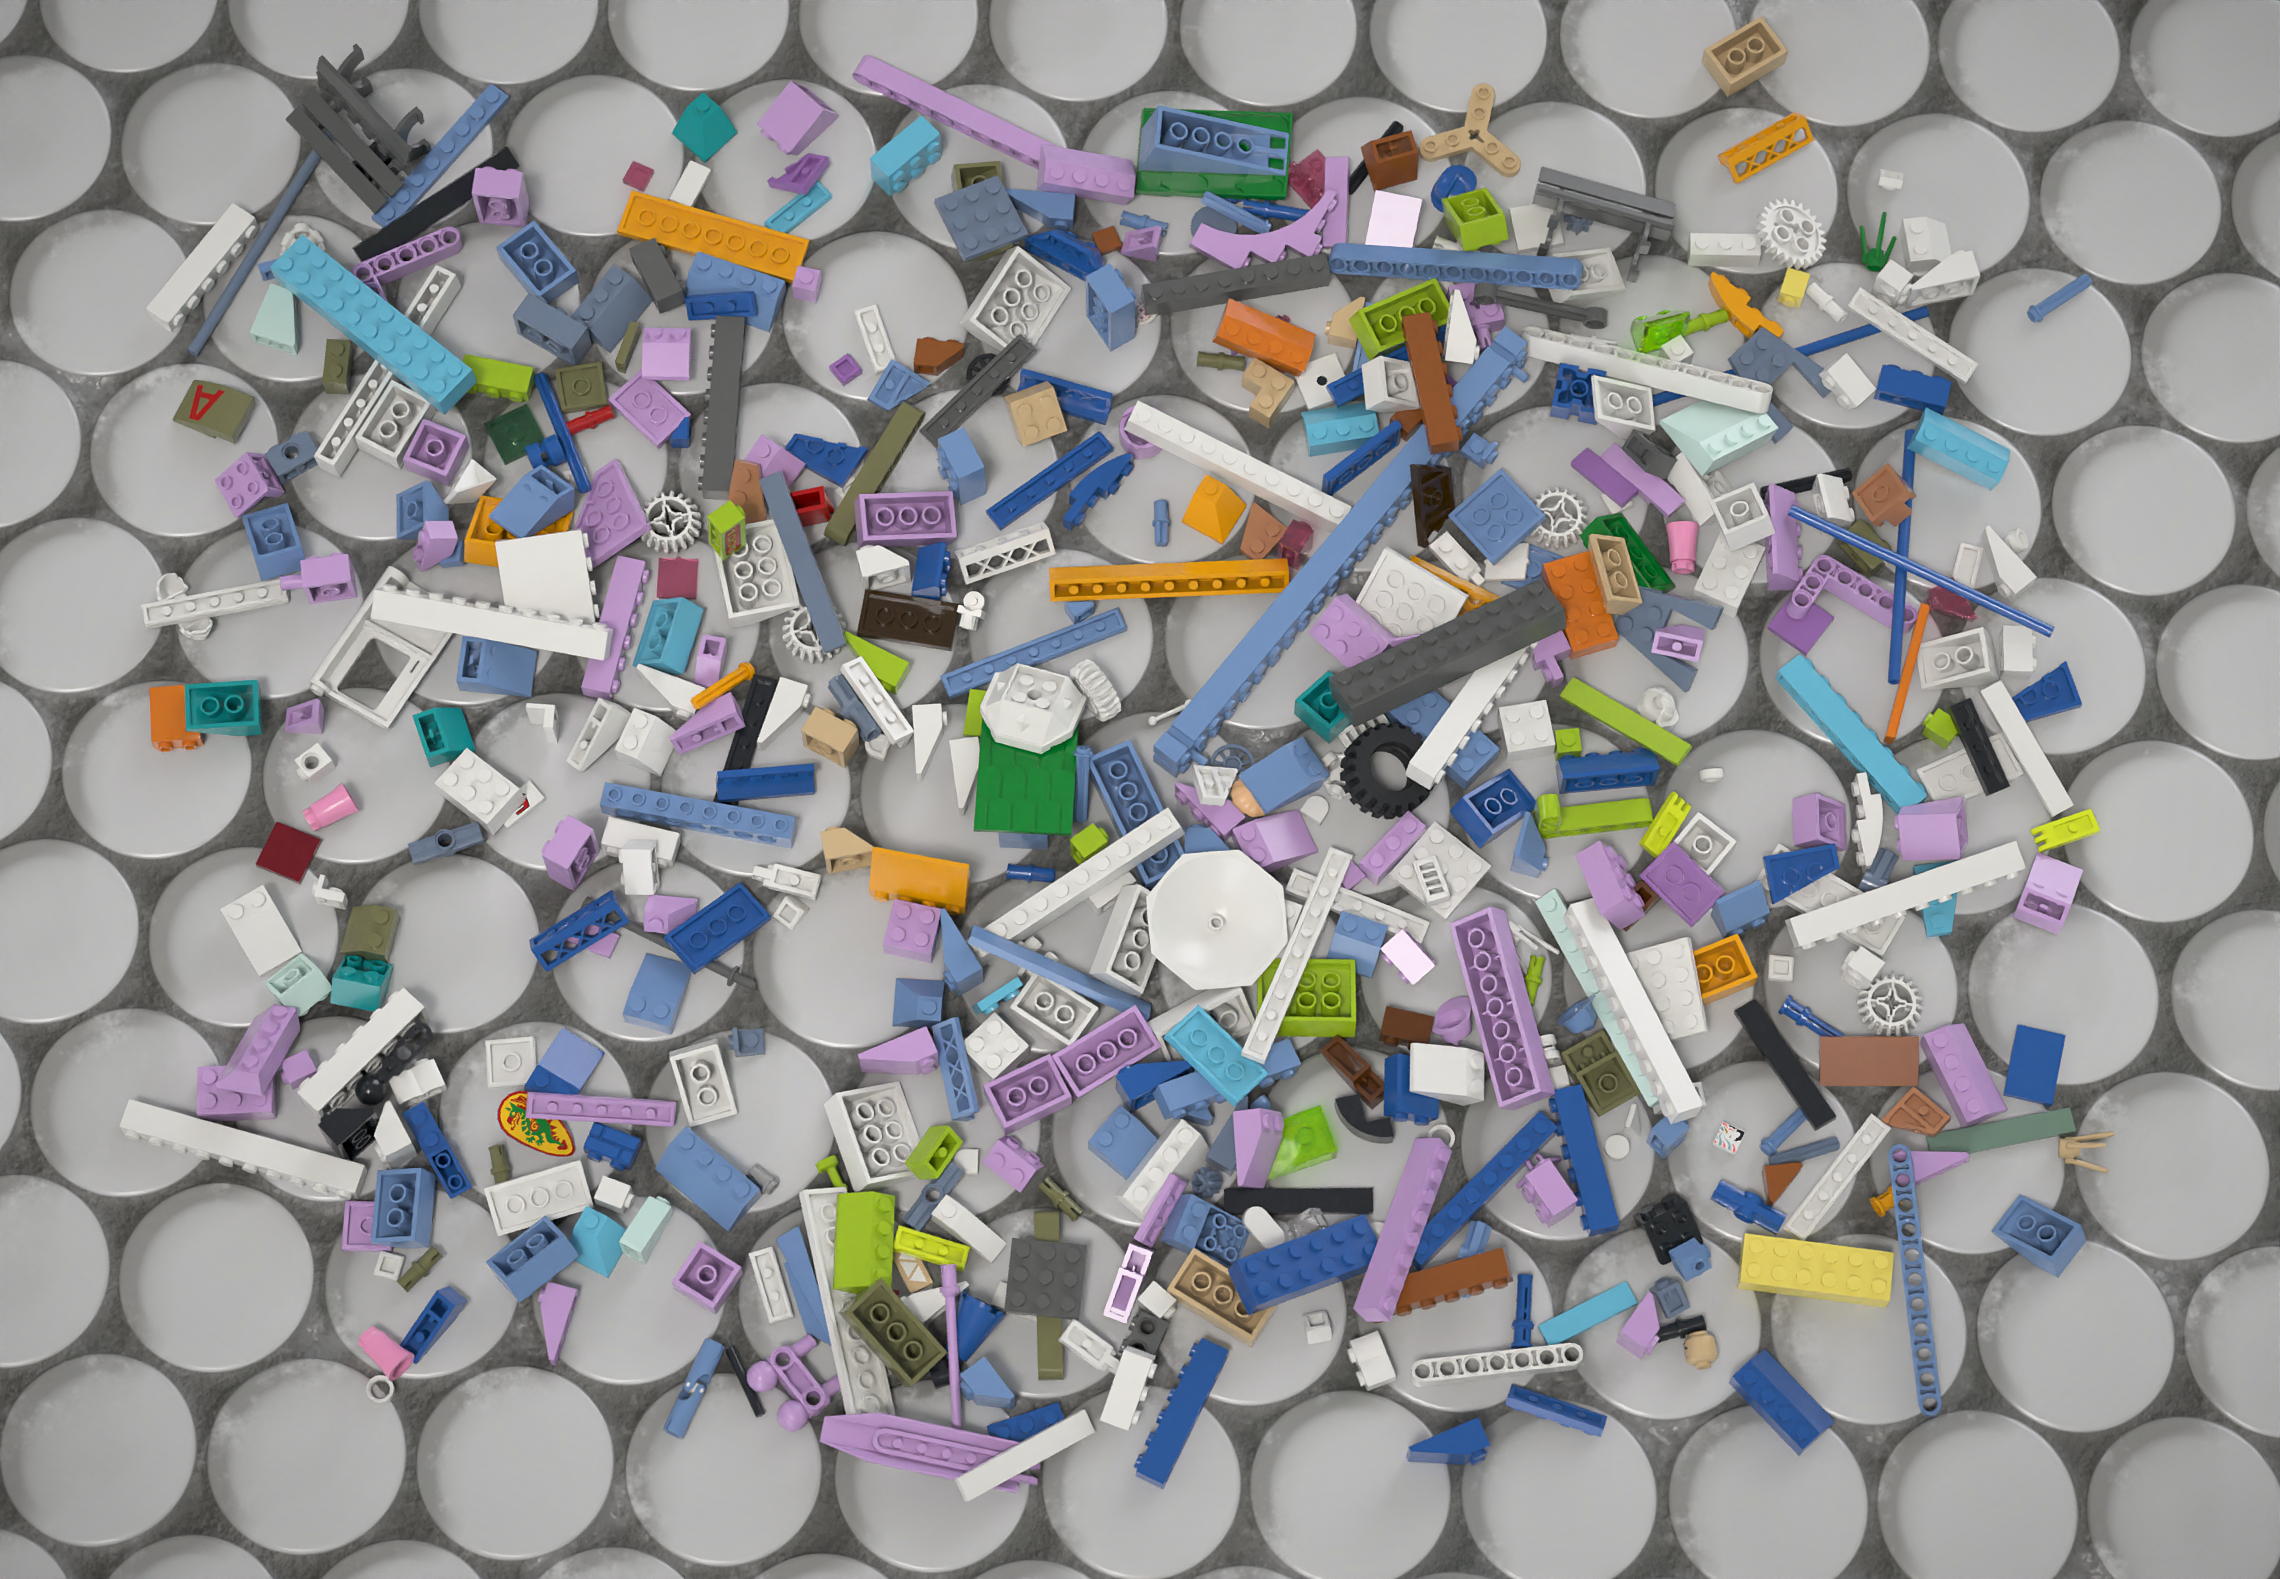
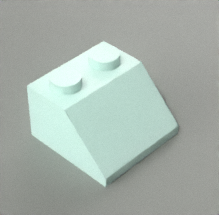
[263,953,332,1017]

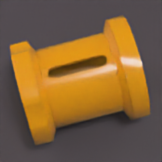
[1869,1186,1903,1217]

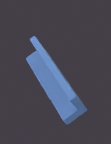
[931,1017,979,1122]

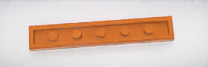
[1883,603,1930,744]

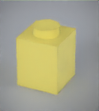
[1778,268,1810,308]

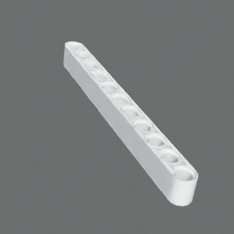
[1522,326,1773,414]

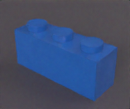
[1873,364,1952,415]

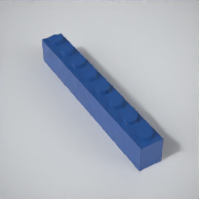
[1411,1111,1558,1271]

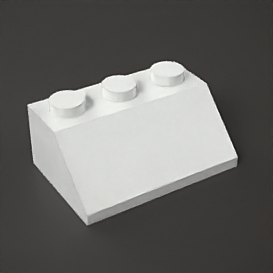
[1667,452,1734,526]

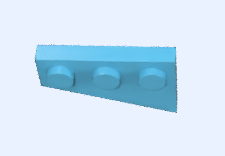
[1913,860,1958,938]

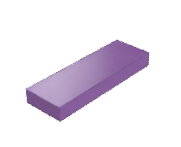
[1571,447,1639,508]

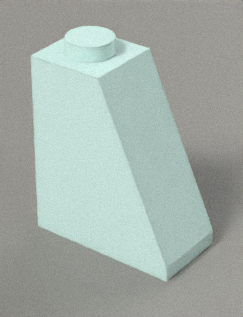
[250,283,299,356]
[619,1196,673,1264]

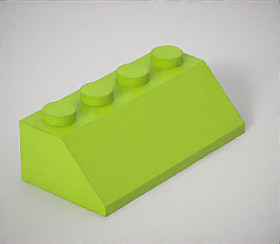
[833,1191,895,1295]

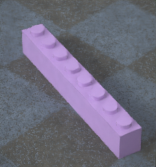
[1353,1138,1452,1322]

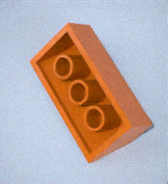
[1212,298,1316,378]

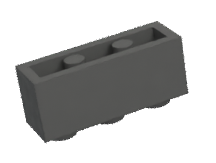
[629,238,686,314]

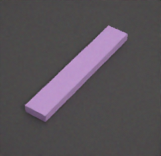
[525,1092,676,1127]

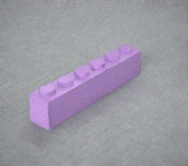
[581,555,650,701]

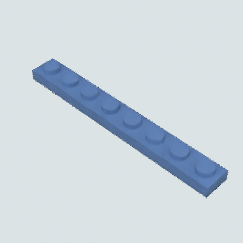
[372,84,510,228]

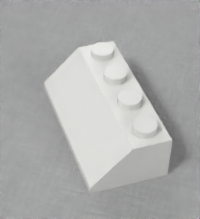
[1146,987,1255,1062]
[1114,1119,1210,1221]

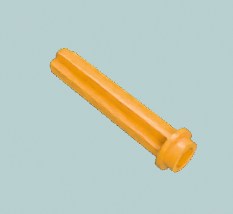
[691,662,755,709]

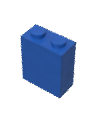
[1383,1053,1439,1126]

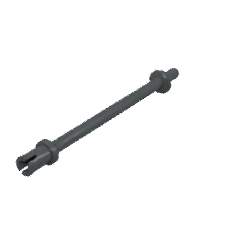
[581,896,756,990]

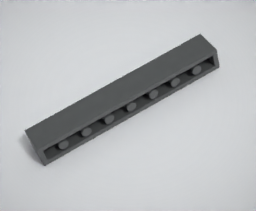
[1141,253,1330,315]
[698,316,746,500]

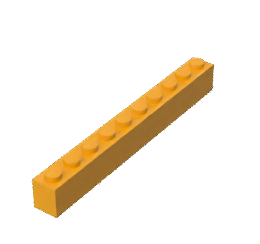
[1049,558,1289,602]

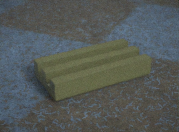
[615,321,641,374]

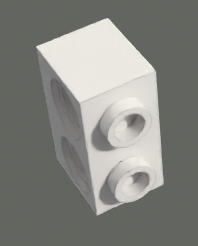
[1871,259,1914,309]
[1841,946,1885,992]

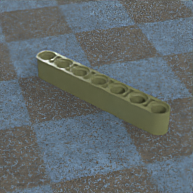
[824,402,925,547]
[1034,1211,1063,1381]

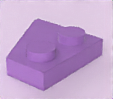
[768,153,830,195]

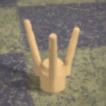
[2058,1132,2114,1173]

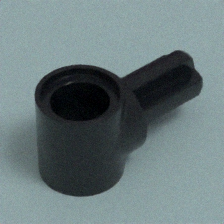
[930,1339,950,1389]

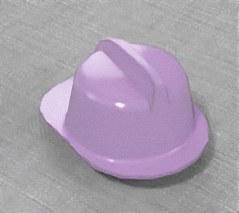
[1432,996,1472,1047]

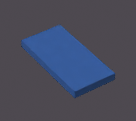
[1322,420,1402,496]
[664,882,771,975]

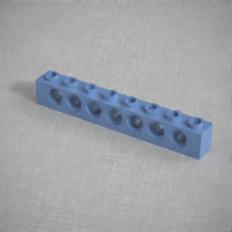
[600,782,797,849]

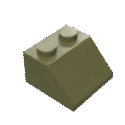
[340,905,400,963]

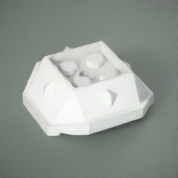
[980,663,1087,754]

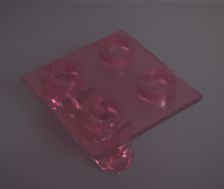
[1287,149,1325,209]

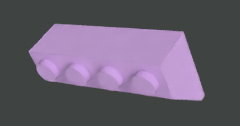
[1036,144,1136,205]
[1763,484,1803,590]
[216,1004,300,1096]
[1052,1005,1161,1101]
[1919,1023,2008,1128]

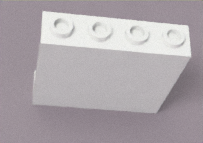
[495,528,600,625]

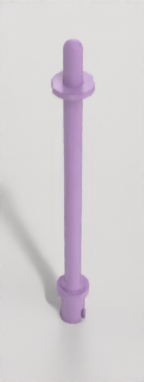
[940,1264,962,1430]

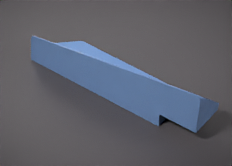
[776,1226,832,1347]

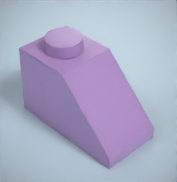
[1651,624,1705,662]
[644,895,697,934]

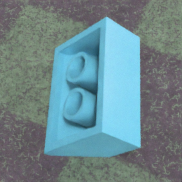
[1301,402,1379,457]
[632,597,704,675]

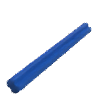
[534,372,592,494]

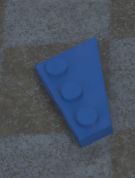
[784,433,868,489]
[2012,661,2082,723]
[1762,843,1840,905]

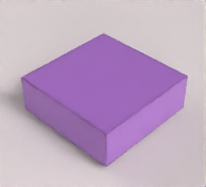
[829,353,862,387]

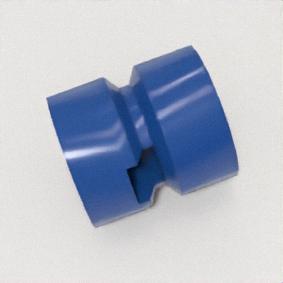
[524,434,567,469]

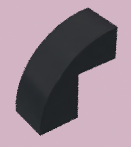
[1334,1094,1394,1144]

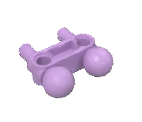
[746,1334,841,1432]

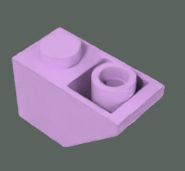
[412,521,458,571]
[694,634,728,688]

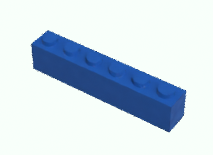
[1548,1084,1620,1237]
[1134,1338,1229,1489]

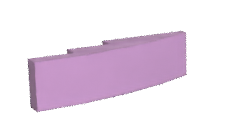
[1600,443,1685,519]

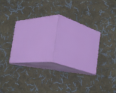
[1121,225,1162,262]
[285,699,325,734]

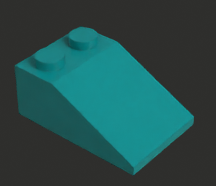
[184,680,263,736]

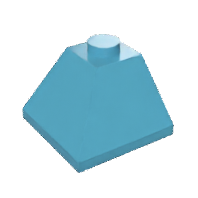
[569,1206,626,1278]

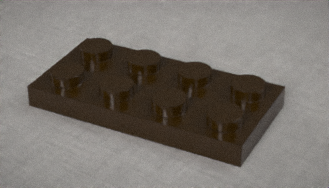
[857,589,960,651]

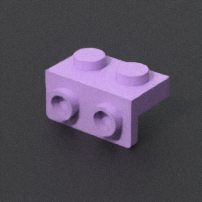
[982,1136,1044,1193]

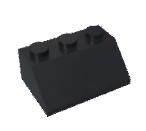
[318,1108,379,1161]

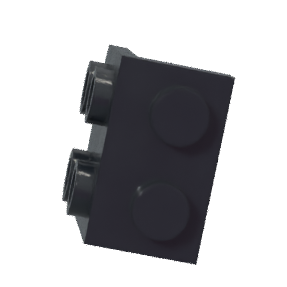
[1633,1194,1703,1265]

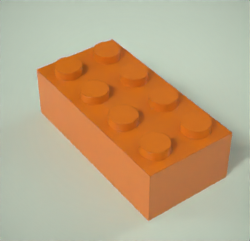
[1541,551,1619,660]

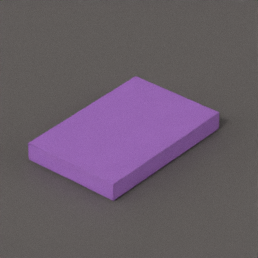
[1639,841,1726,927]

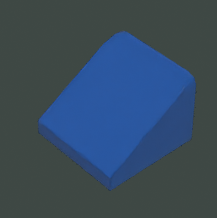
[670,417,691,448]

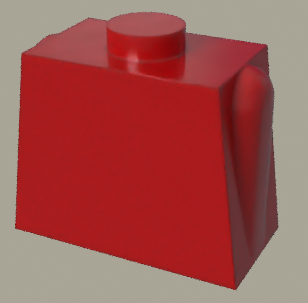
[790,486,835,527]

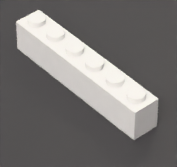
[146,203,258,332]

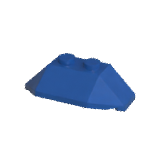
[1025,229,1104,282]

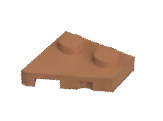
[1240,502,1289,560]

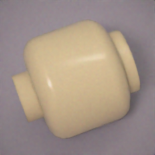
[1683,1331,1718,1370]

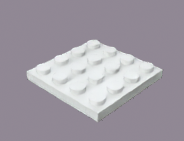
[1356,547,1469,638]
[1611,937,1708,1051]

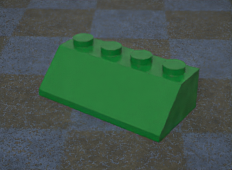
[1579,513,1676,594]

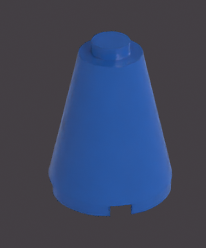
[945,1291,1006,1364]

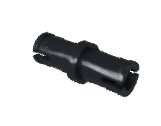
[1657,1314,1707,1343]

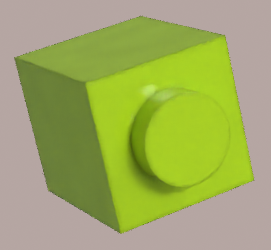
[1922,708,1958,750]
[1554,728,1582,762]

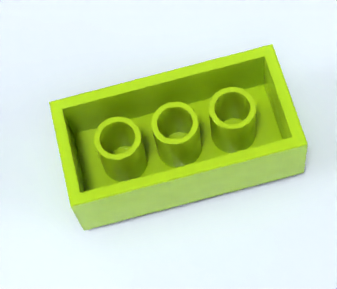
[1349,278,1449,361]

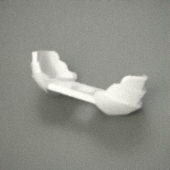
[156,573,213,640]

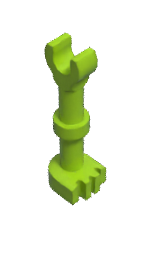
[815,1155,849,1193]

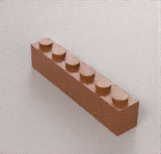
[1401,312,1463,455]
[1358,1247,1513,1323]

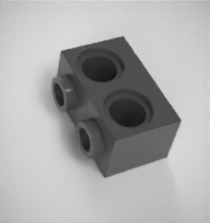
[1621,429,1677,479]
[1119,1311,1169,1357]

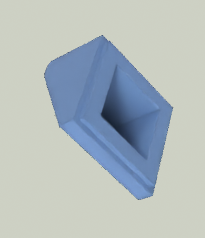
[1065,601,1094,624]

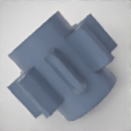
[1564,214,1593,235]
[1191,1167,1222,1198]

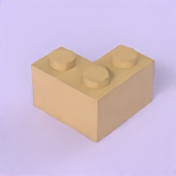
[1242,358,1295,428]

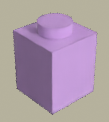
[792,266,822,303]
[279,1049,317,1090]

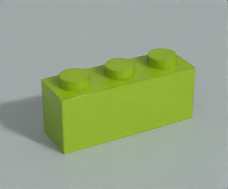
[463,354,535,403]

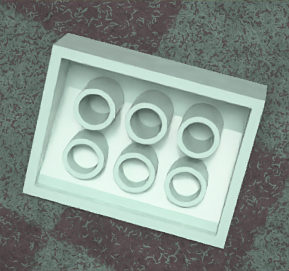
[1659,400,1778,476]

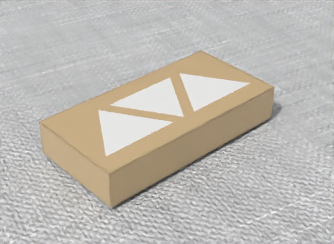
[892,1251,933,1295]

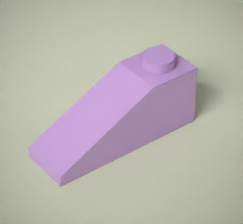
[669,692,745,755]
[1888,1151,1970,1188]
[538,1282,579,1366]

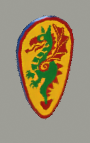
[497,1091,575,1157]

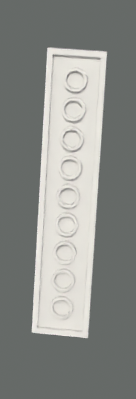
[799,1187,896,1416]

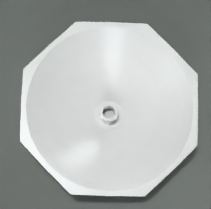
[1146,850,1288,990]

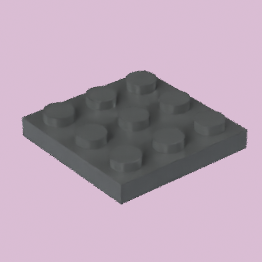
[1004,1238,1087,1321]

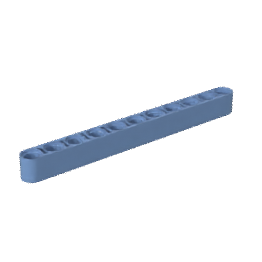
[1328,243,1584,290]
[1888,1144,1942,1417]

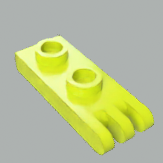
[1639,791,1691,858]
[2030,808,2100,853]

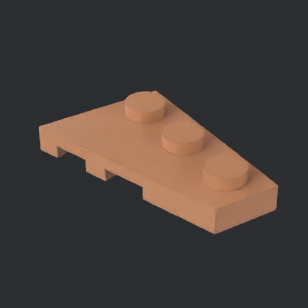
[727,459,767,524]

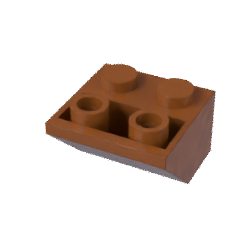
[1360,130,1418,192]

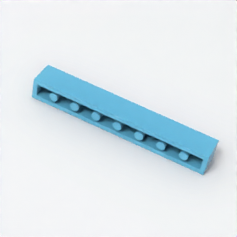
[1775,654,1927,815]

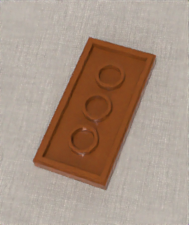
[1819,1036,1919,1086]

